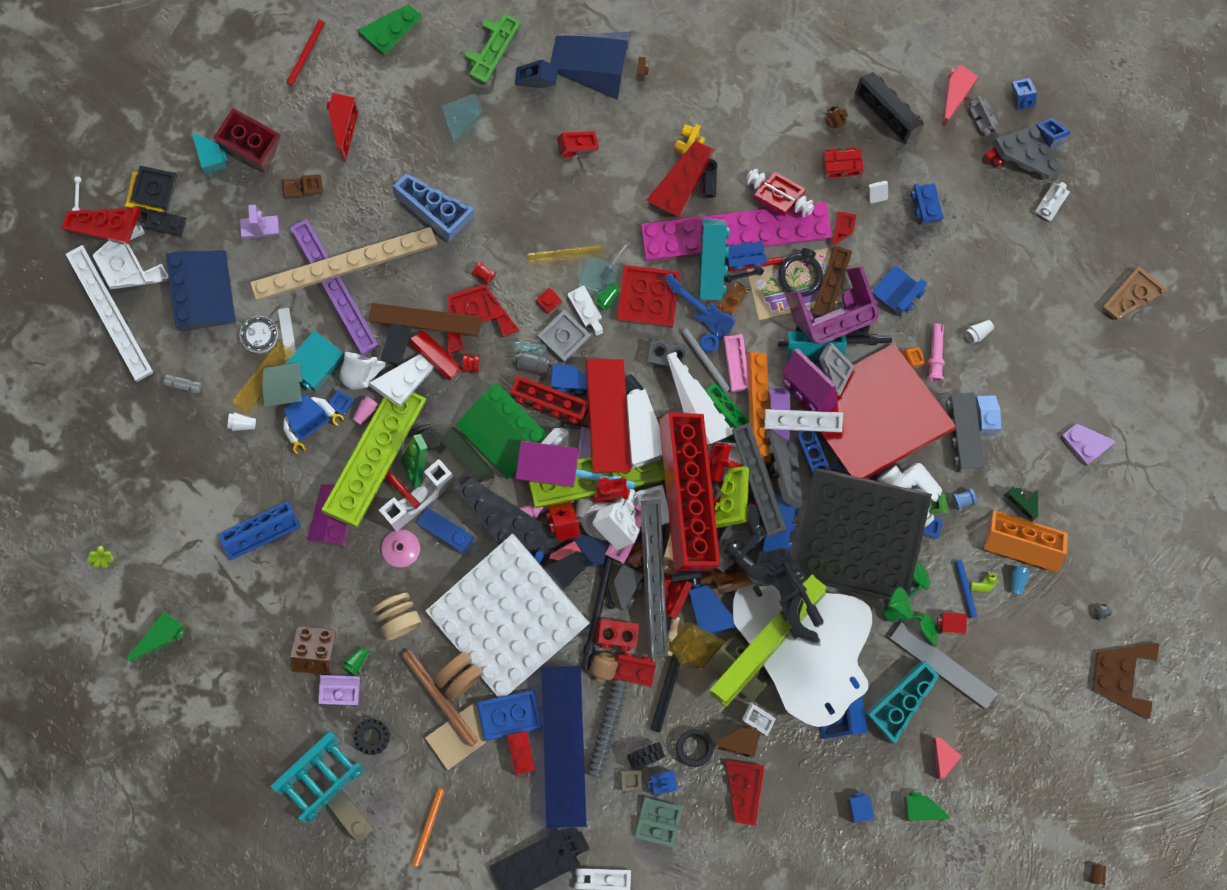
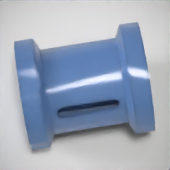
[952,488,977,511]

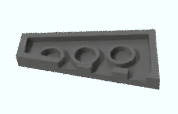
[765,429,802,509]

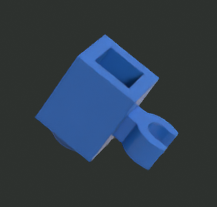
[647,771,678,795]

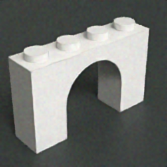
[379,459,455,532]

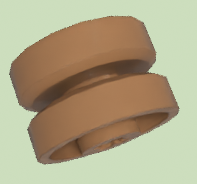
[433,652,484,701]

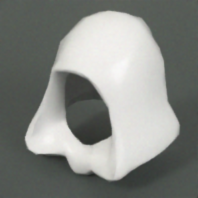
[339,352,386,390]

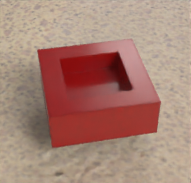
[536,287,562,315]

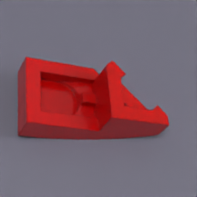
[832,211,857,245]

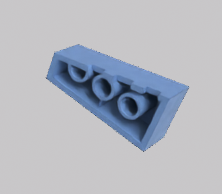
[393,174,475,242]

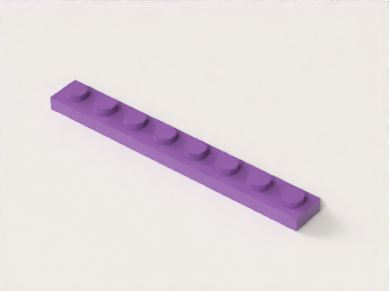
[290,219,379,355]

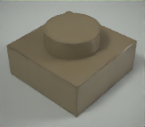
[621,770,642,791]

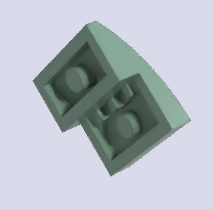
[263,363,303,407]
[635,796,684,847]

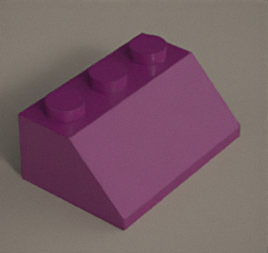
[782,349,838,412]
[307,484,351,548]

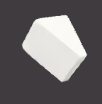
[867,181,888,203]

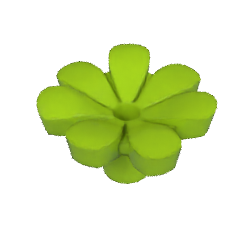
[87,546,113,568]

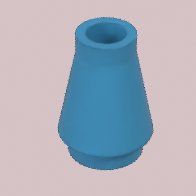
[1010,566,1031,595]

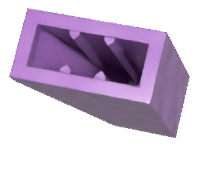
[768,387,790,440]

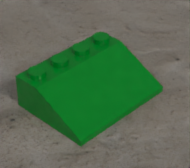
[455,382,548,479]

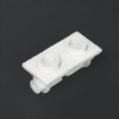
[1035,182,1070,222]

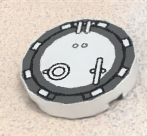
[240,316,279,354]

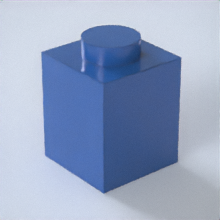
[848,792,875,823]

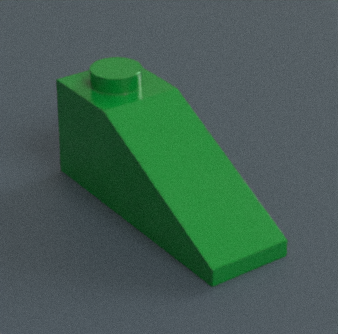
[126,612,186,663]

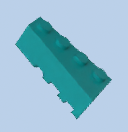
[698,218,730,300]
[865,661,939,744]

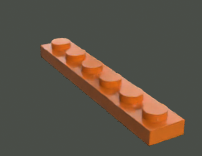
[747,351,771,464]

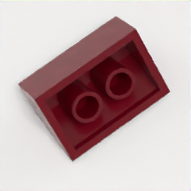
[213,108,281,172]

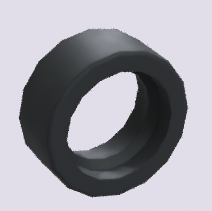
[676,729,714,767]

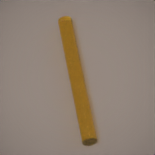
[528,245,603,261]

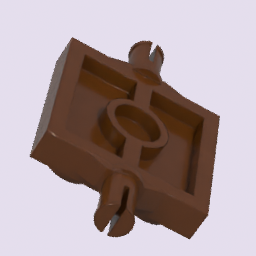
[699,560,757,594]

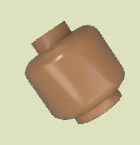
[590,652,618,683]

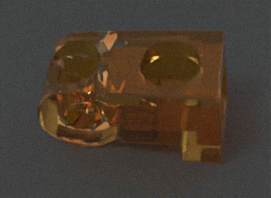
[718,282,751,317]

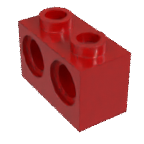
[594,619,639,651]

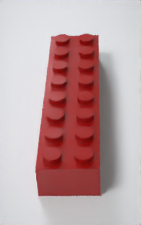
[659,413,720,571]

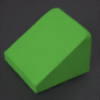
[929,493,949,515]

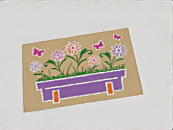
[747,248,843,320]

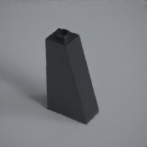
[544,551,591,592]

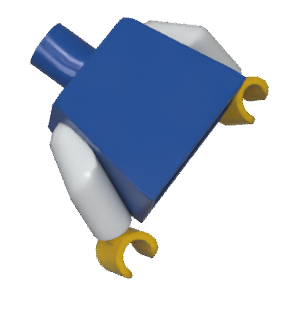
[283,395,344,454]

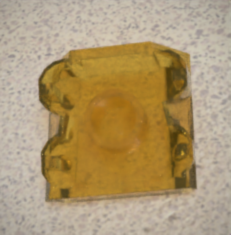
[668,622,725,669]

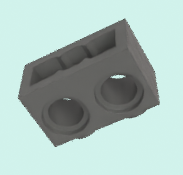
[647,339,689,372]

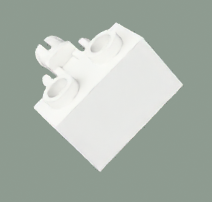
[592,489,640,550]

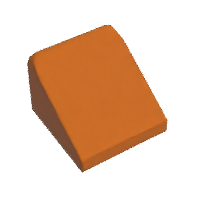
[901,347,926,369]

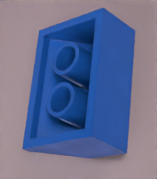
[820,677,868,739]

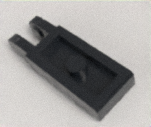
[135,206,187,237]

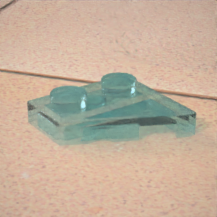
[441,94,483,140]

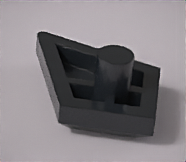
[671,571,704,586]

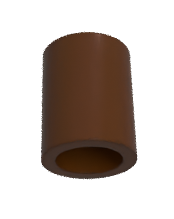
[1091,865,1106,885]

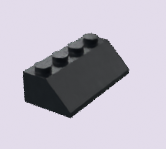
[855,72,924,145]

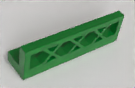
[705,383,749,443]

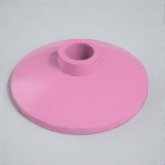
[381,529,420,568]

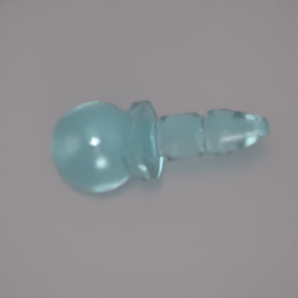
[512,341,548,356]

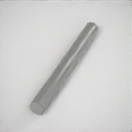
[681,328,731,393]

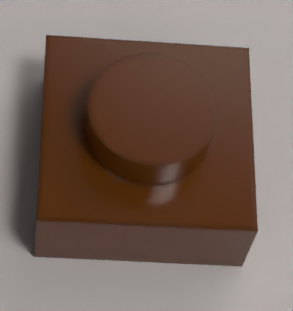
[637,57,649,82]

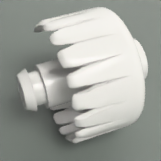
[877,463,942,527]

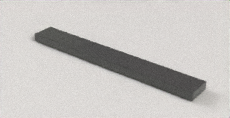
[641,500,668,658]

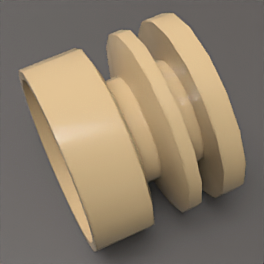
[371,593,422,641]

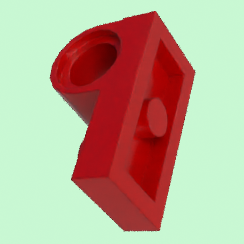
[557,131,599,158]

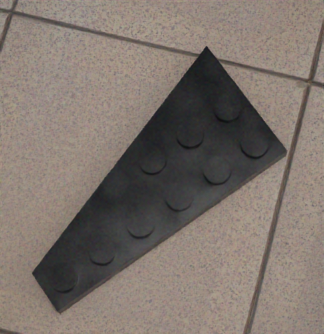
[454,476,569,565]

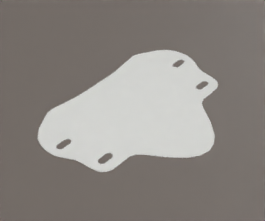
[733,573,872,727]

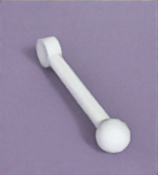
[72,177,81,211]

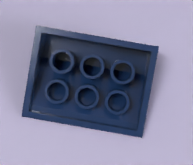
[166,250,236,332]

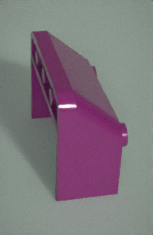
[785,266,879,344]

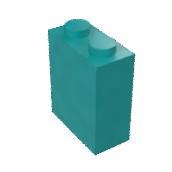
[285,330,344,392]

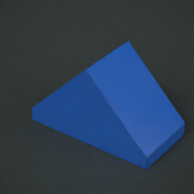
[1036,118,1070,149]

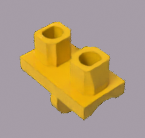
[674,124,705,156]

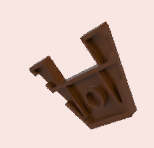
[1092,643,1159,719]

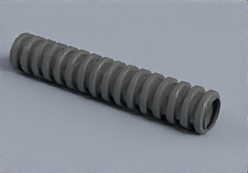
[586,680,629,779]

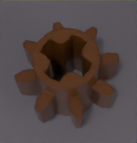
[824,105,848,129]

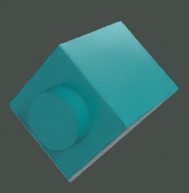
[192,133,228,174]

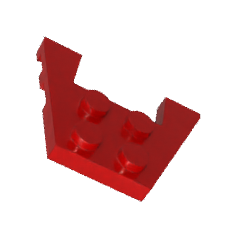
[448,284,519,355]

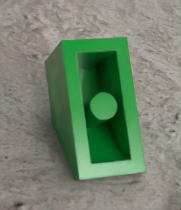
[904,792,949,821]

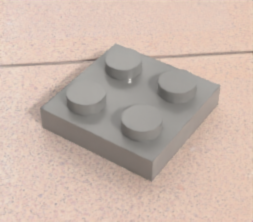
[537,310,591,363]

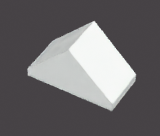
[740,703,776,736]

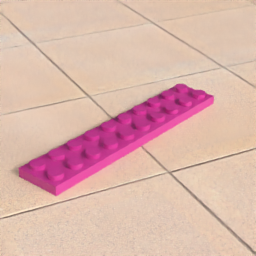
[641,202,832,262]

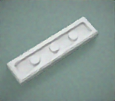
[764,409,843,432]

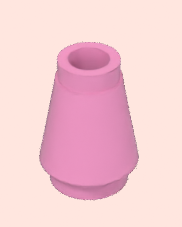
[353,396,379,425]

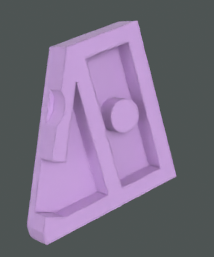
[1061,424,1115,466]

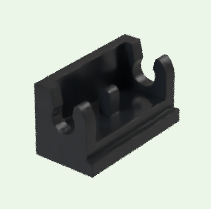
[379,323,412,367]

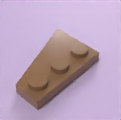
[1102,266,1168,320]

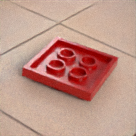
[617,265,680,328]

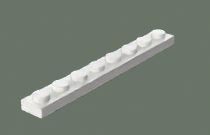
[66,245,154,382]

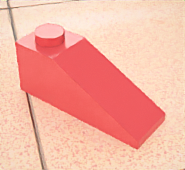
[942,65,979,126]

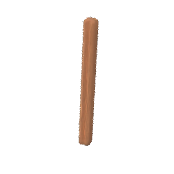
[402,650,478,747]

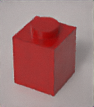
[937,612,967,636]

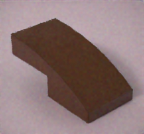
[282,174,323,199]

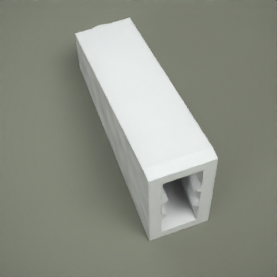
[626,389,663,469]

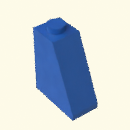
[688,584,737,638]

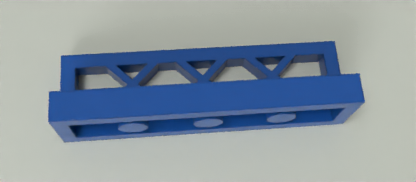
[219,501,301,561]

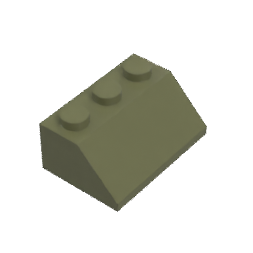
[708,631,772,702]

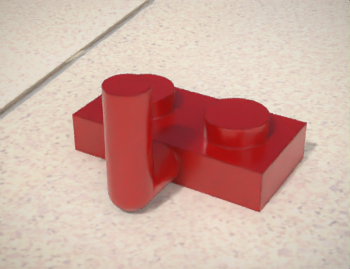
[709,442,743,482]

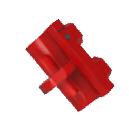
[593,477,630,503]

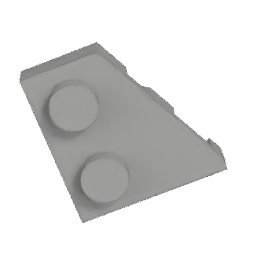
[819,343,854,396]

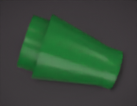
[595,282,621,311]
[342,646,370,676]

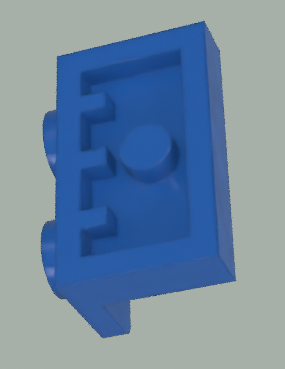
[910,183,944,224]

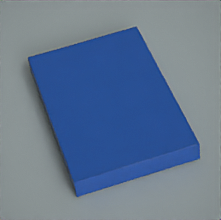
[476,690,543,742]

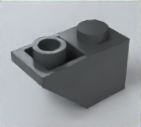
[614,564,644,612]

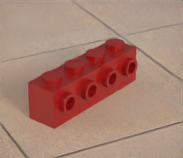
[510,375,588,425]

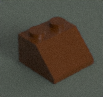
[714,725,760,758]

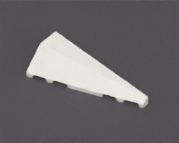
[667,352,733,445]

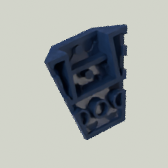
[550,31,631,100]

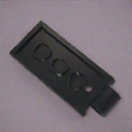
[489,828,590,890]

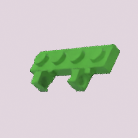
[464,13,521,85]

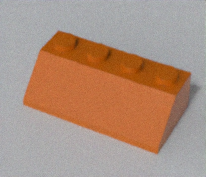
[984,510,1068,573]

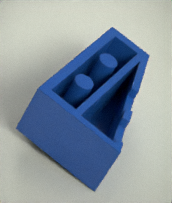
[762,491,800,552]

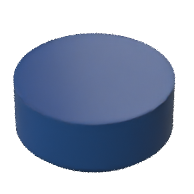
[700,334,719,353]

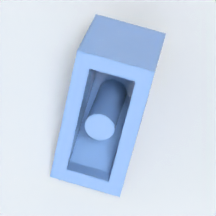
[976,396,1001,434]

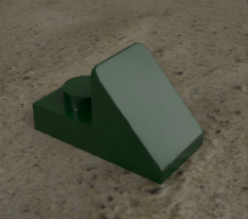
[1004,486,1038,522]

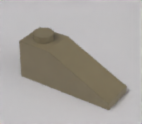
[328,790,376,843]

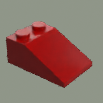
[327,93,359,162]

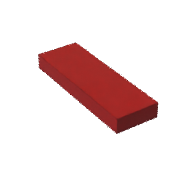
[409,330,463,381]

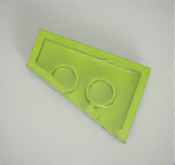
[714,466,749,528]

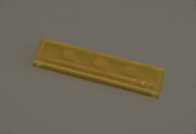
[233,342,294,413]

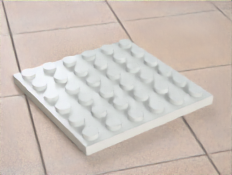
[426,534,590,697]

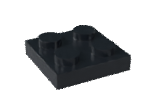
[130,166,178,210]

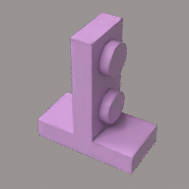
[240,205,280,239]

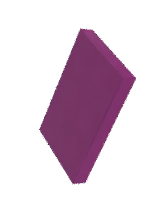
[516,441,579,488]

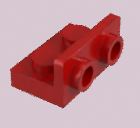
[664,574,693,619]
[613,652,657,687]

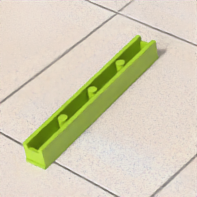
[710,574,827,707]

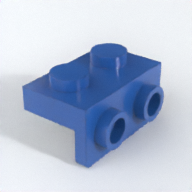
[727,241,767,269]

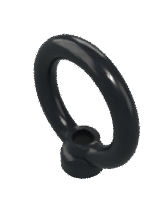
[778,248,823,297]

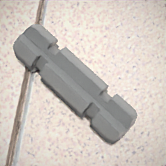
[164,375,202,393]

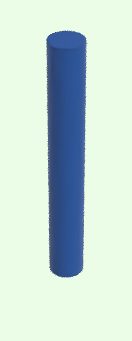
[955,560,978,618]

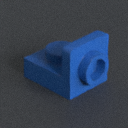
[1012,78,1037,109]

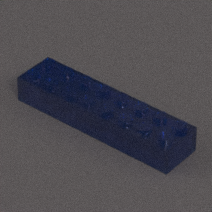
[541,666,587,829]

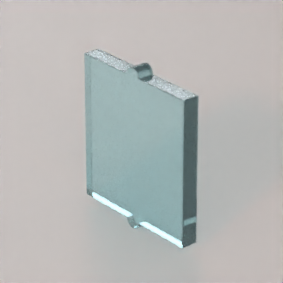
[579,255,620,292]

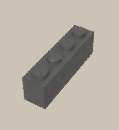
[946,392,985,473]

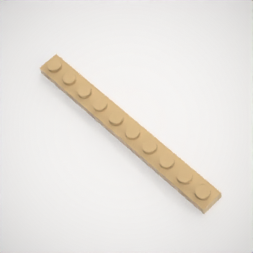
[250,227,437,302]

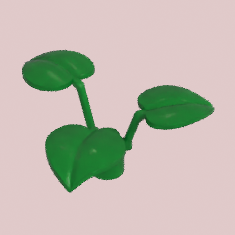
[884,560,938,647]

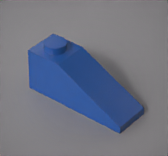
[416,507,475,556]

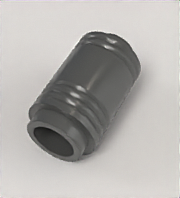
[513,351,550,375]

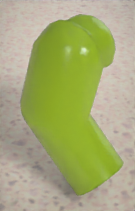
[970,573,998,593]

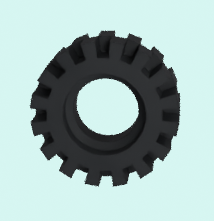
[353,719,390,755]
[627,742,666,770]

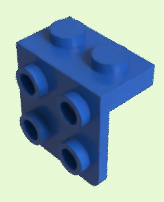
[873,266,927,316]

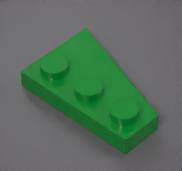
[357,4,422,56]
[400,434,428,488]

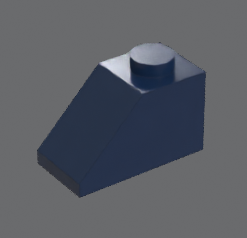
[515,60,558,88]
[572,534,610,569]

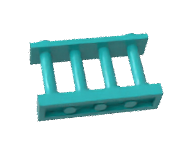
[271,731,365,824]

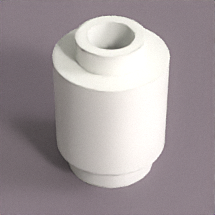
[575,497,596,525]

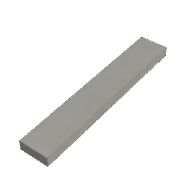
[889,622,998,709]

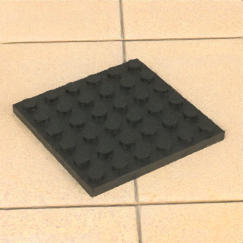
[795,467,932,601]

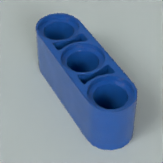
[797,430,830,478]

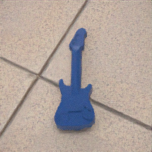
[666,274,735,339]

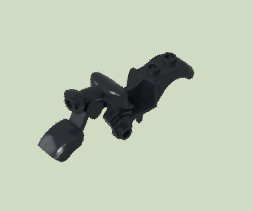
[724,504,824,646]

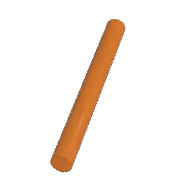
[412,788,445,867]

